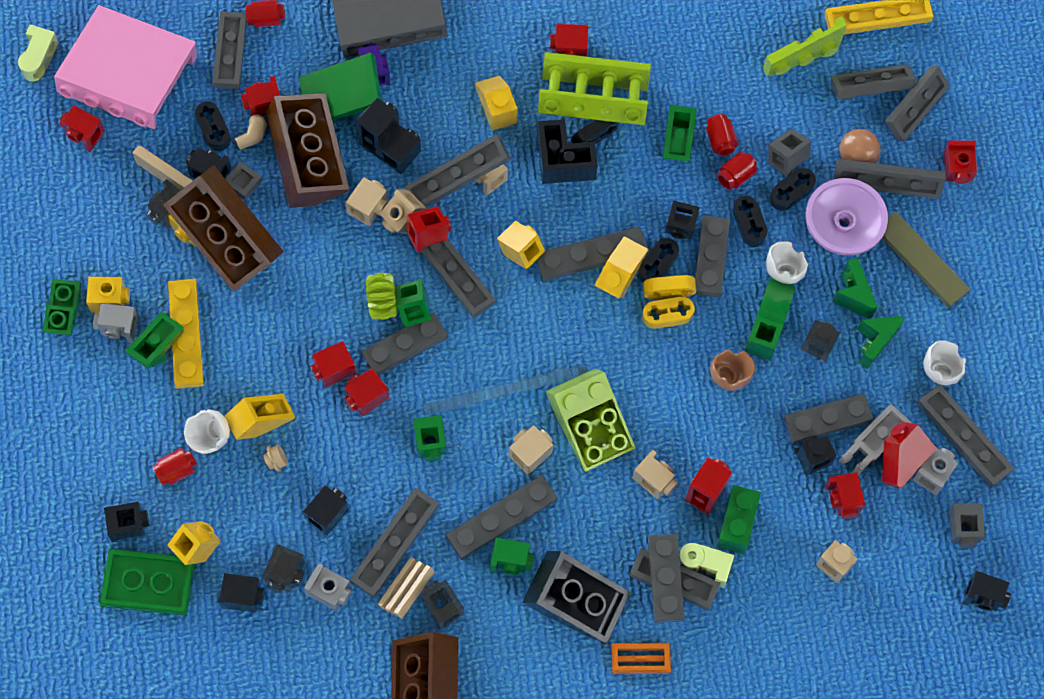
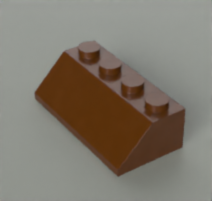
[266,93,349,208]
[163,165,284,292]
[391,632,458,699]

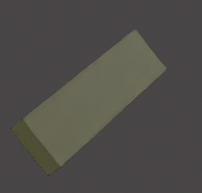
[882,211,970,309]

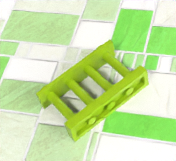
[538,52,651,125]

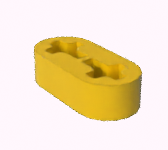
[643,275,696,300]
[642,297,695,329]

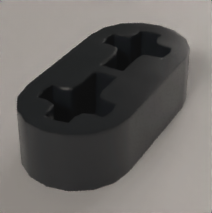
[195,101,231,151]
[571,120,620,144]
[770,168,816,211]
[733,195,768,247]
[639,238,679,283]

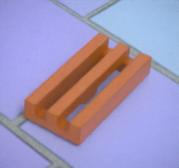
[611,643,671,674]

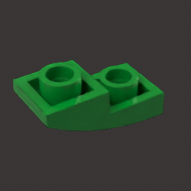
[43,279,82,336]

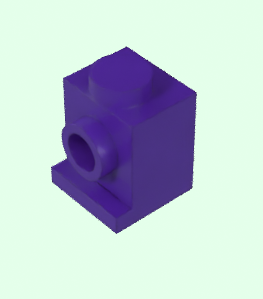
[358,44,390,86]

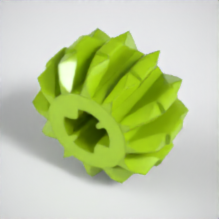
[365,272,398,320]

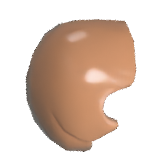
[839,129,881,163]
[709,349,756,391]

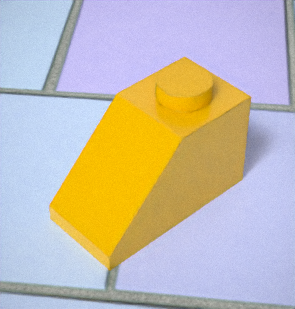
[475,76,518,131]
[594,236,649,298]
[225,394,295,440]

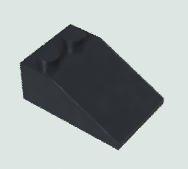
[522,551,631,644]

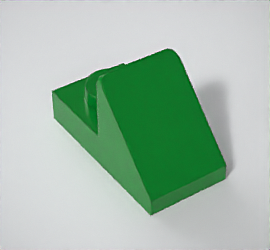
[663,104,697,161]
[833,258,878,318]
[125,312,184,369]
[857,316,905,369]

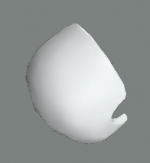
[766,242,808,284]
[923,340,966,386]
[184,409,230,454]

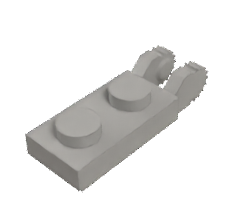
[839,404,912,476]

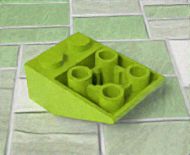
[545,368,636,472]

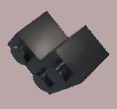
[357,98,421,174]
[537,119,598,184]

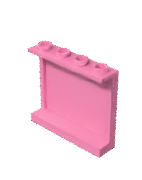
[54,5,197,129]

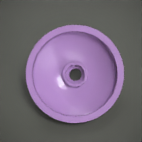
[805,178,888,256]

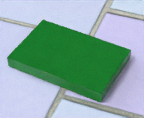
[299,53,382,121]
[99,548,195,616]

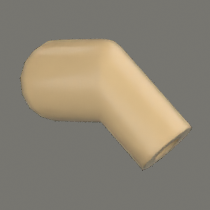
[234,114,267,150]

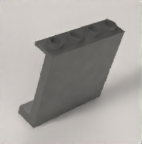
[332,0,448,58]

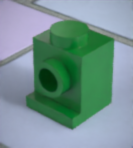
[395,279,432,327]
[413,415,446,461]
[490,538,534,575]

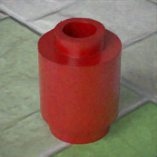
[246,0,286,28]
[706,114,739,156]
[717,152,757,191]
[152,447,197,486]

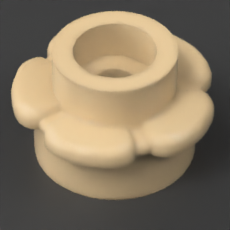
[263,445,288,472]

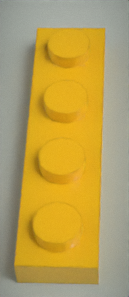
[824,0,934,35]
[168,279,204,389]

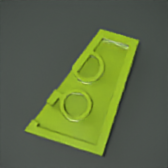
[763,16,847,77]

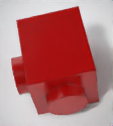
[550,24,588,57]
[310,341,356,388]
[344,368,389,417]

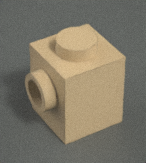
[346,177,389,227]
[508,425,553,475]

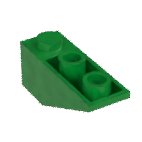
[745,278,796,361]

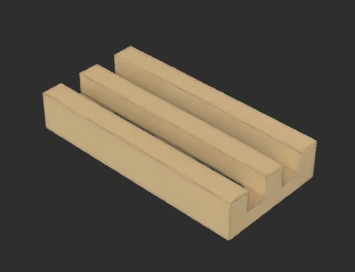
[378,557,435,619]

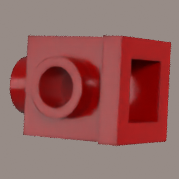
[241,76,280,116]
[59,105,105,152]
[944,140,977,184]
[407,206,451,252]
[825,472,865,519]

